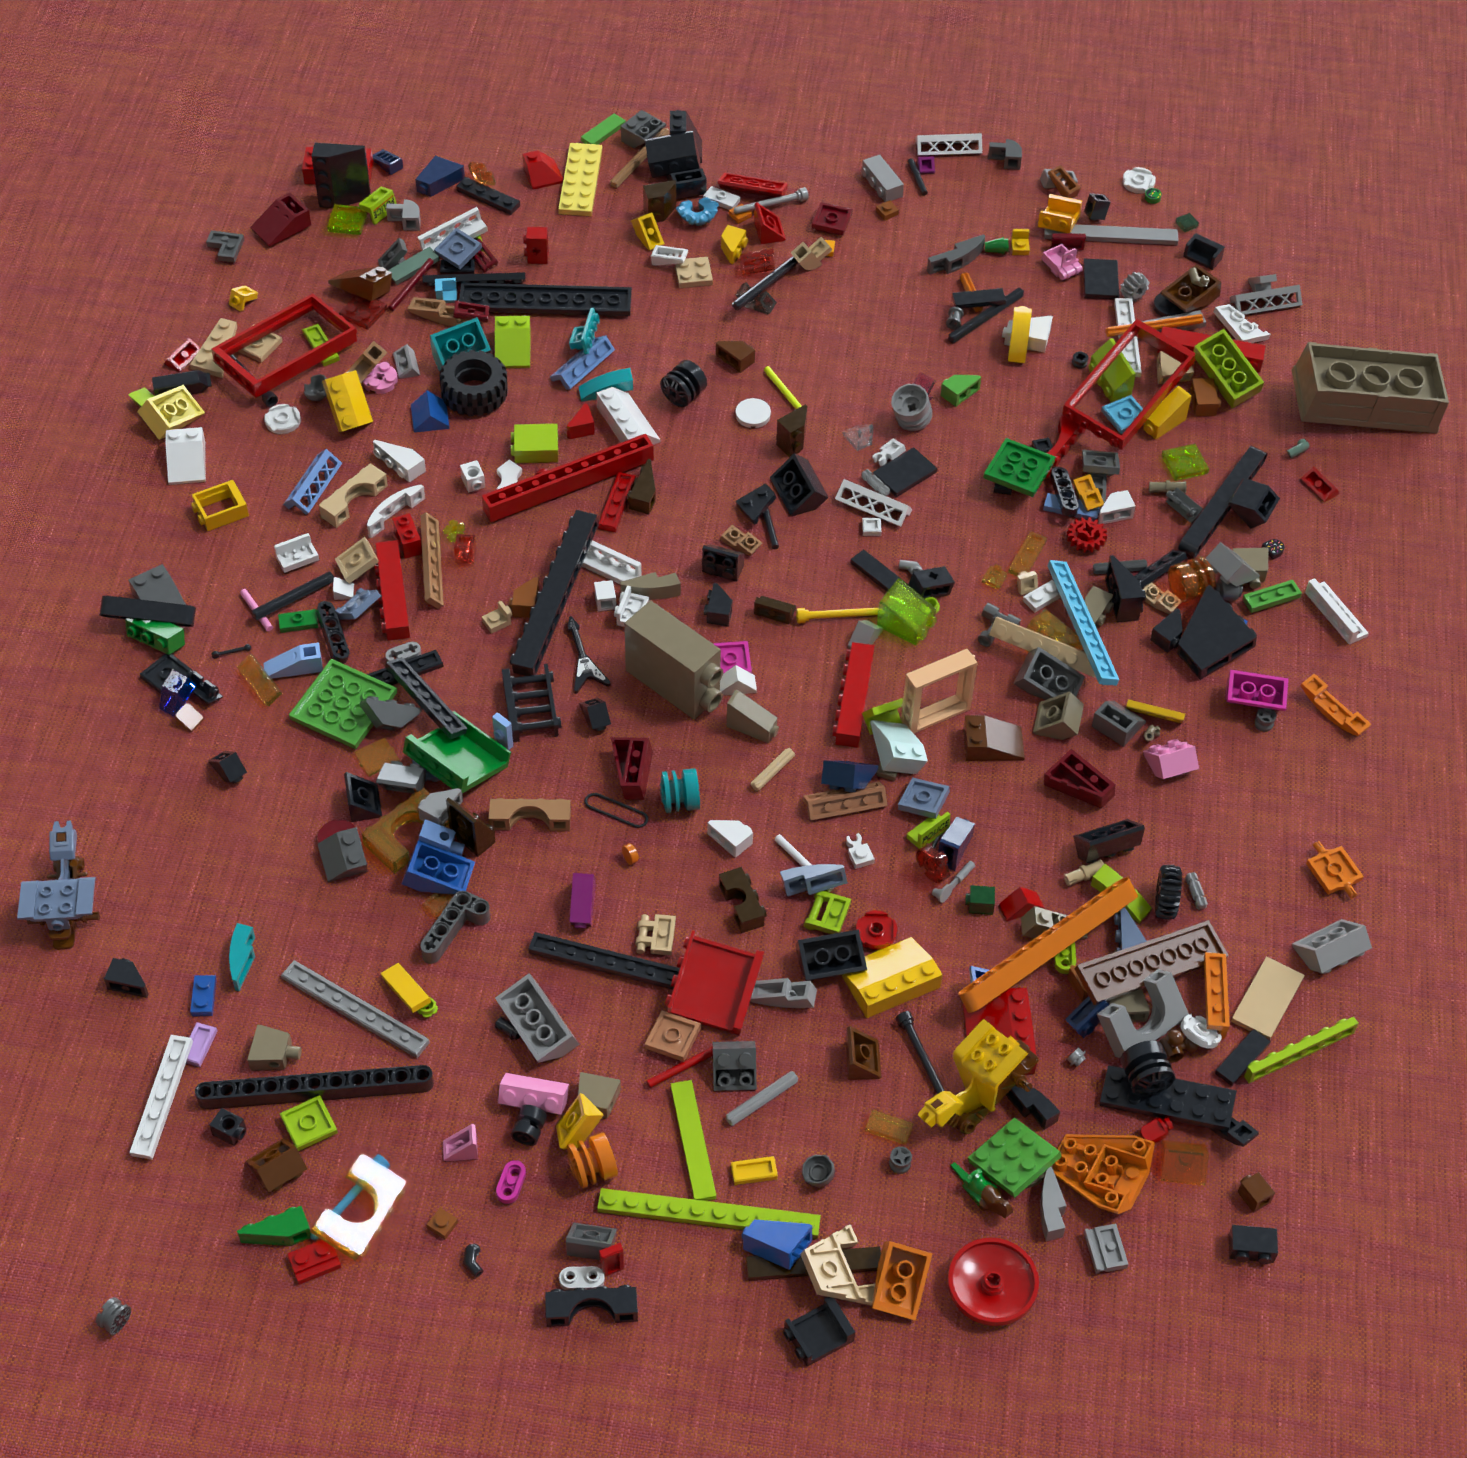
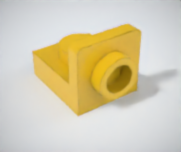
[1011,229,1030,255]
[229,286,258,311]

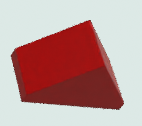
[567,403,595,439]
[999,887,1045,922]

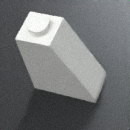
[1002,316,1053,353]

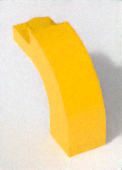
[1008,306,1032,363]

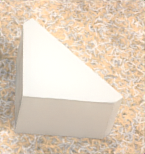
[720,665,757,695]

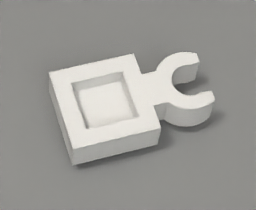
[872,438,906,466]
[846,833,875,869]

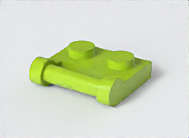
[804,891,851,934]

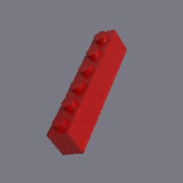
[1157,326,1266,372]
[373,540,410,641]
[832,642,875,748]

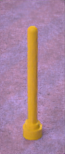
[796,607,886,623]

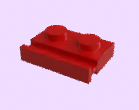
[287,1237,342,1285]

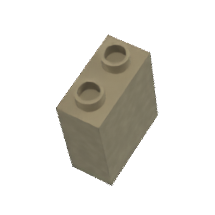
[624,600,723,720]

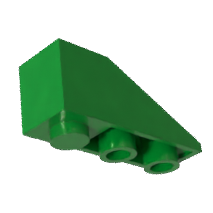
[125,618,185,655]
[237,1206,312,1246]

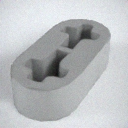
[386,642,421,662]

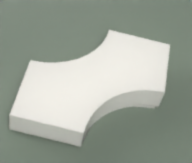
[496,459,522,490]

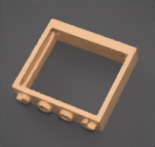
[901,649,978,734]

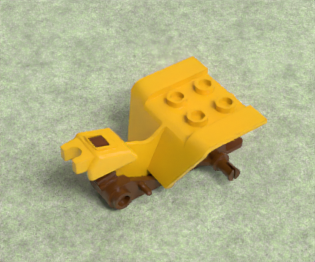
[918,1019,1039,1134]

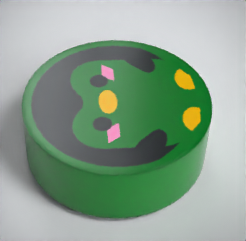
[1144,188,1162,204]

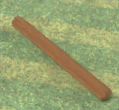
[610,128,669,188]

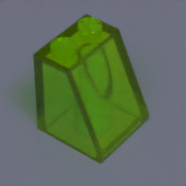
[877,578,937,645]

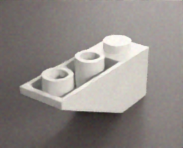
[373,440,426,482]

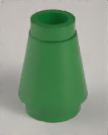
[985,237,1009,254]

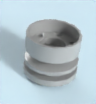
[891,384,932,431]

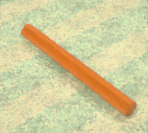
[1105,314,1204,337]

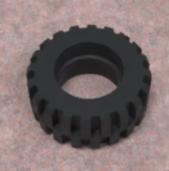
[439,350,508,416]

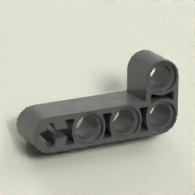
[420,891,491,964]

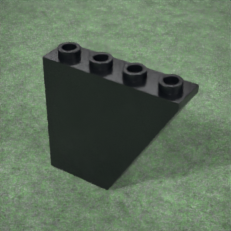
[1177,585,1257,680]

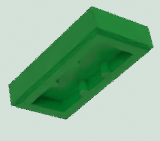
[278,609,319,633]

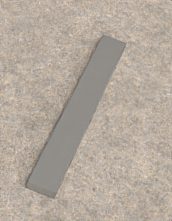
[1044,224,1178,245]
[281,960,430,1058]

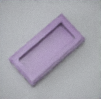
[186,1023,217,1067]

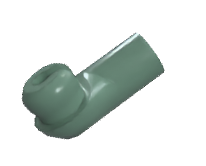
[1287,439,1309,458]

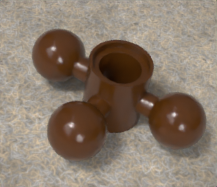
[1159,1030,1199,1063]

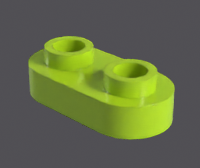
[1054,942,1076,974]

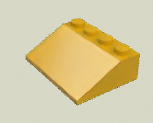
[842,937,942,1018]

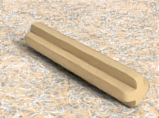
[751,748,795,791]

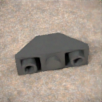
[359,696,422,731]

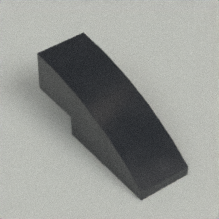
[1006,1086,1060,1130]

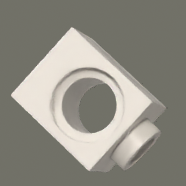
[460,460,485,492]

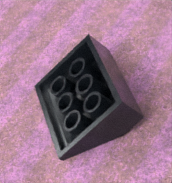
[311,143,371,208]

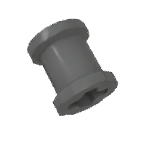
[946,307,964,330]

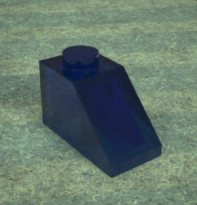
[159,669,196,717]

